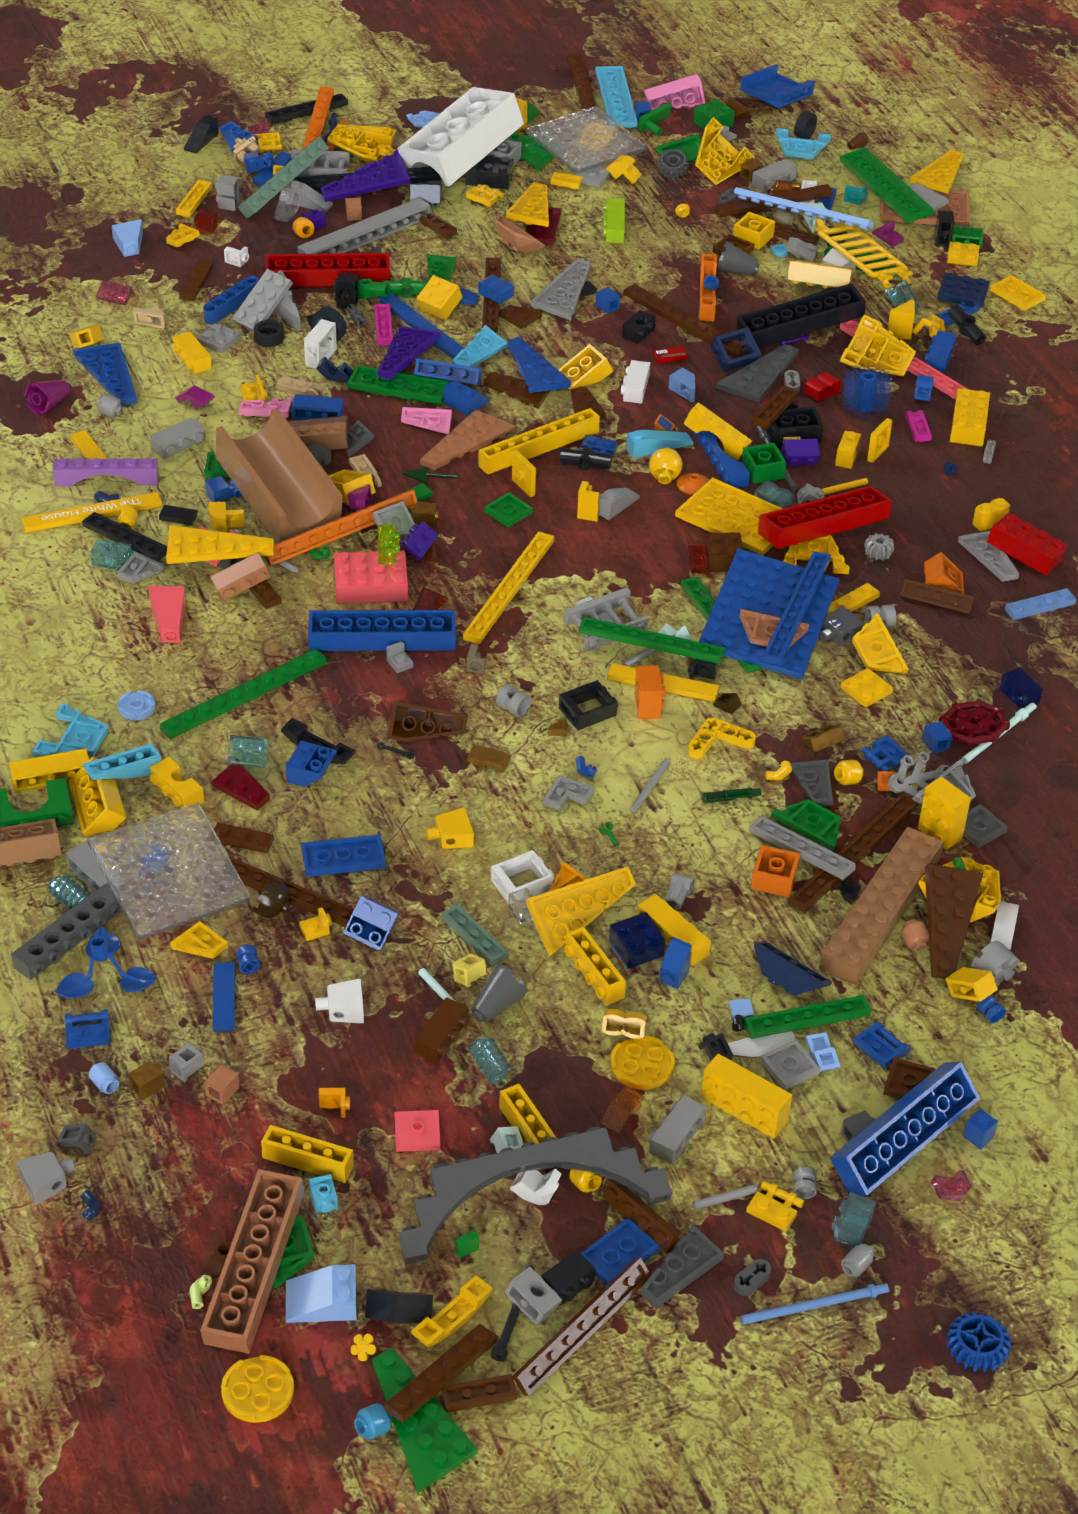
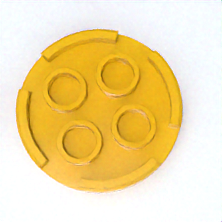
[610,1035,675,1090]
[221,1355,294,1423]

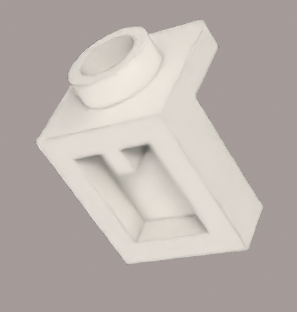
[224,246,249,267]

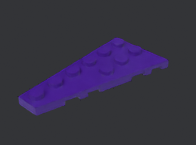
[321,150,410,202]
[377,326,441,380]

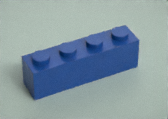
[414,358,483,386]

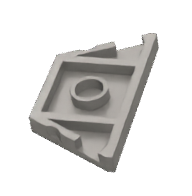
[912,759,976,805]

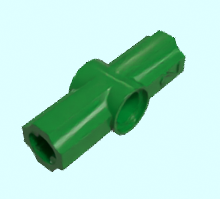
[383,278,429,298]
[358,279,390,299]

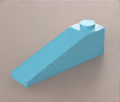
[626,430,693,459]
[83,743,161,780]

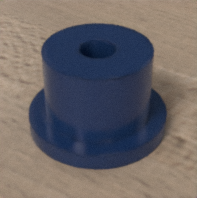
[944,461,957,475]

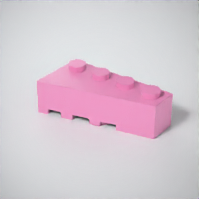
[644,74,705,110]

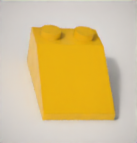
[559,344,614,391]
[329,470,376,505]

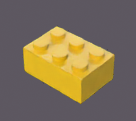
[918,776,971,850]

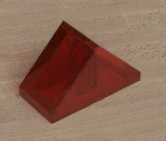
[413,587,448,610]

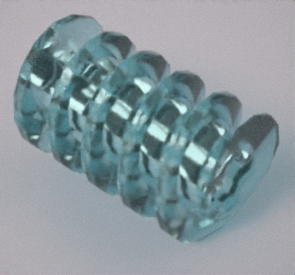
[48,875,91,910]
[468,1037,511,1084]

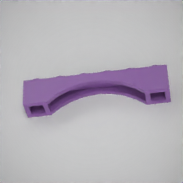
[53,458,159,486]

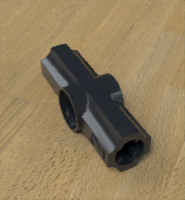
[948,305,986,345]
[560,448,612,470]

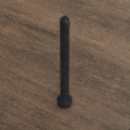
[490,1265,535,1362]

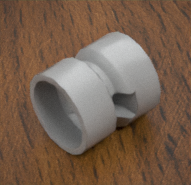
[865,604,896,628]
[496,684,531,717]

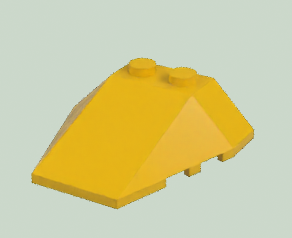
[840,315,916,376]

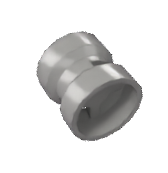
[793,1167,817,1199]

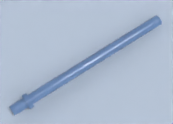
[741,1283,889,1325]

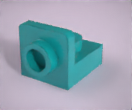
[844,185,868,205]

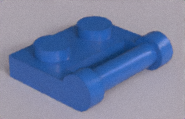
[65,1009,110,1049]
[853,1021,911,1069]

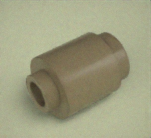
[772,209,795,227]

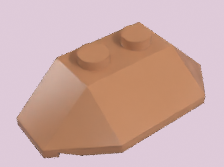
[495,214,545,254]

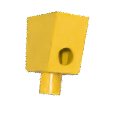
[425,807,474,849]

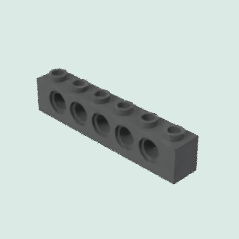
[11,885,122,980]

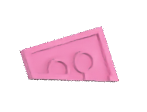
[401,407,452,434]

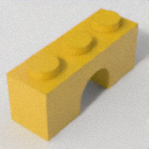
[150,757,204,812]

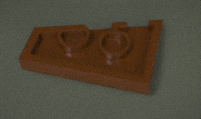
[570,386,606,419]

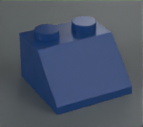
[444,380,490,416]

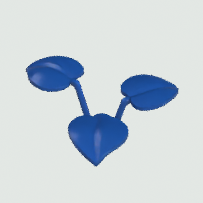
[55,927,157,998]

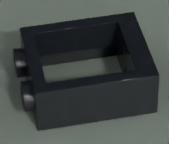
[558,680,618,731]

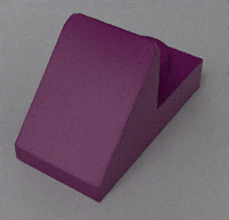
[872,220,904,247]
[347,485,373,510]

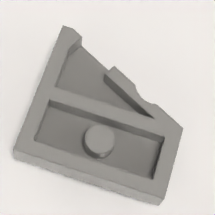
[117,552,165,584]

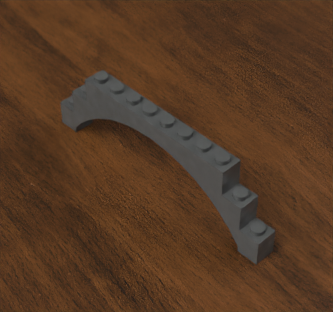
[398,1127,672,1265]

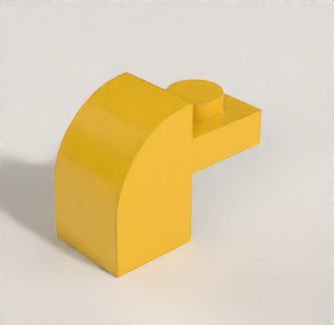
[606,155,642,184]
[208,502,245,533]

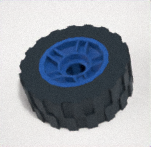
[311,306,347,342]

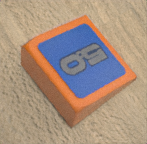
[654,414,675,431]

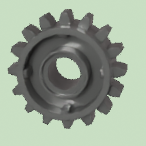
[658,149,689,178]

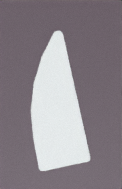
[728,1031,797,1057]

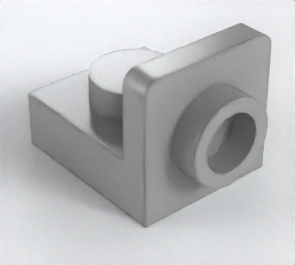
[386,641,413,673]

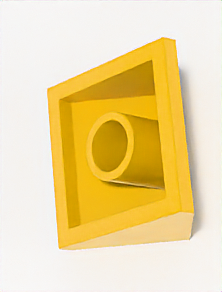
[887,299,915,340]

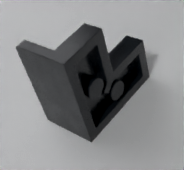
[365,1289,433,1323]

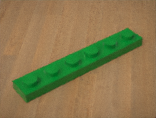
[744,995,871,1039]

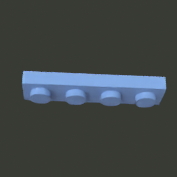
[1005,588,1076,620]

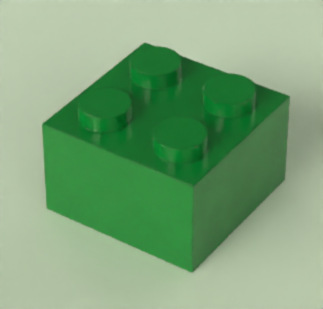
[694,99,735,129]
[741,443,786,484]

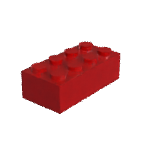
[987,513,1068,576]

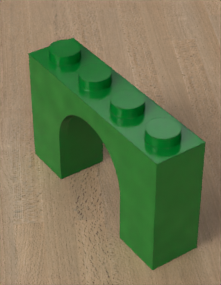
[0,778,74,828]

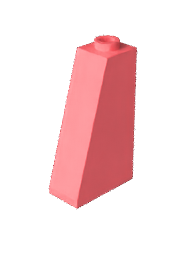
[148,586,186,643]

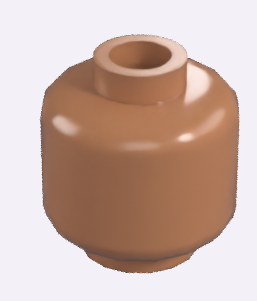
[901,919,929,951]

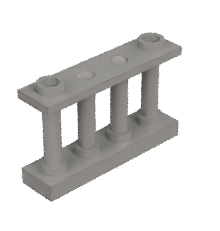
[291,149,350,181]
[563,587,649,652]

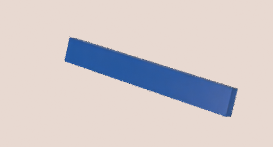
[379,293,465,359]

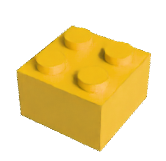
[733,212,775,250]
[416,275,463,320]

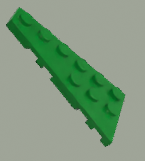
[507,131,561,171]
[372,1347,477,1494]

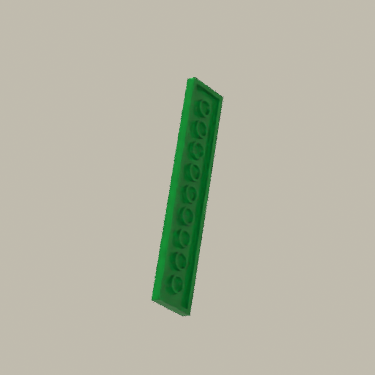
[839,147,934,223]

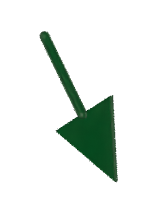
[402,467,459,483]

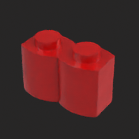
[804,372,842,402]

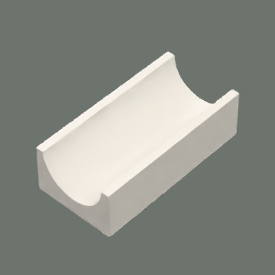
[397,87,524,186]

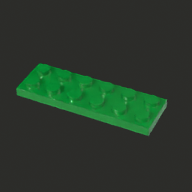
[347,365,450,404]

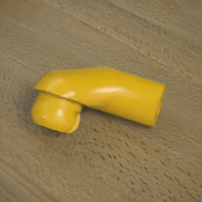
[765,761,792,780]

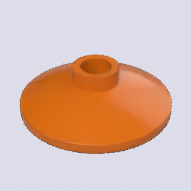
[677,473,709,495]

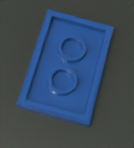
[580,1218,660,1285]

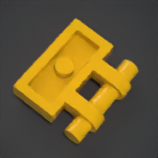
[252,132,282,153]
[466,184,504,207]
[746,1181,805,1232]

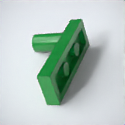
[637,103,672,136]

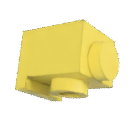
[452,953,486,988]

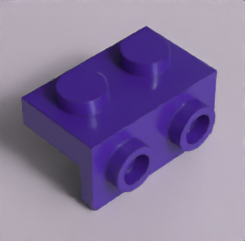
[399,521,438,561]

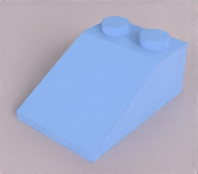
[285,1264,357,1323]

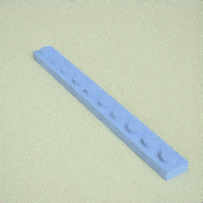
[734,187,874,230]

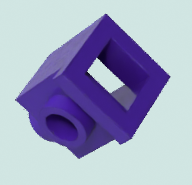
[302,209,326,231]

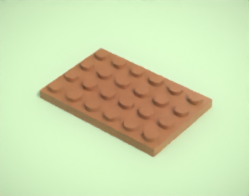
[880,186,970,227]

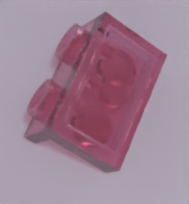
[96,280,135,306]

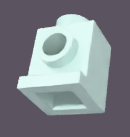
[490,1126,524,1153]

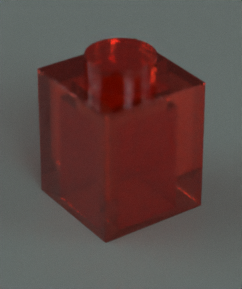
[194,209,218,233]

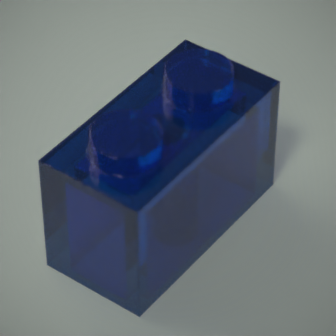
[1000,668,1043,709]

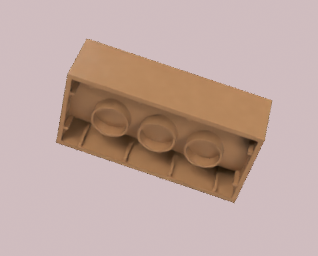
[216,408,343,543]

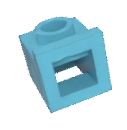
[309,1174,338,1214]

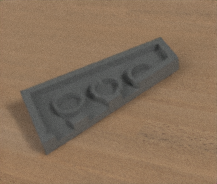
[640,1225,725,1309]

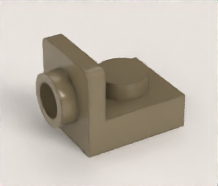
[466,643,486,674]

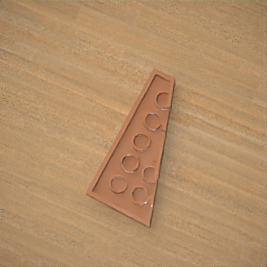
[420,409,517,470]

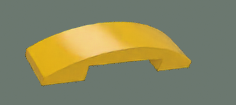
[411,1275,493,1347]

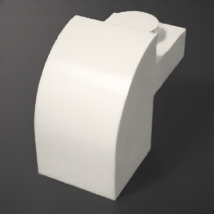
[510,1169,561,1205]

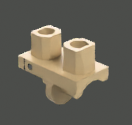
[233,136,259,163]

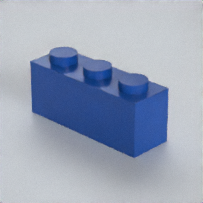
[924,330,957,373]
[292,395,344,420]

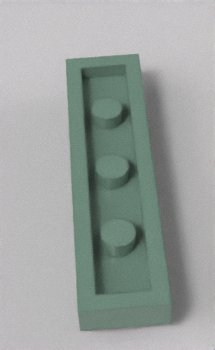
[441,904,508,967]

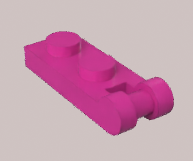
[905,410,932,442]

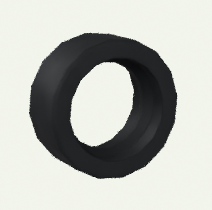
[794,111,817,139]
[253,320,284,347]

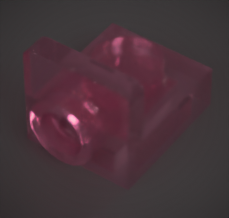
[248,117,270,134]

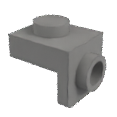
[797,483,824,504]

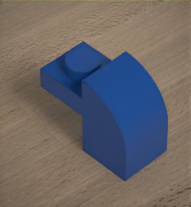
[914,374,934,402]

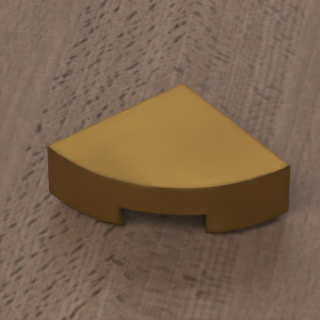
[548,718,567,736]

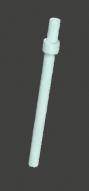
[961,703,1036,764]

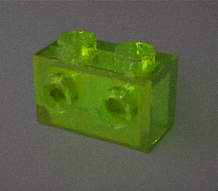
[378,524,400,564]

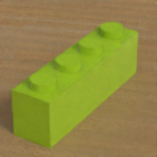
[603,197,625,243]

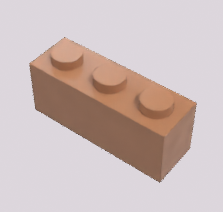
[210,553,271,601]

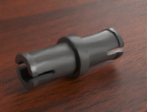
[347,304,367,328]

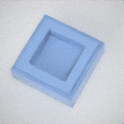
[729,999,754,1021]

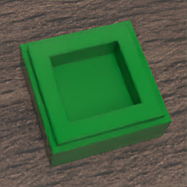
[455,1230,479,1258]

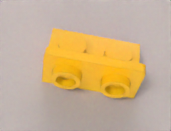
[240,374,268,402]

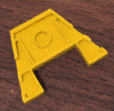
[782,535,850,574]

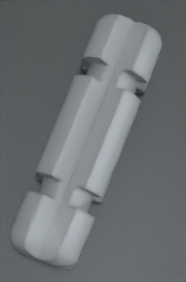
[983,439,996,464]

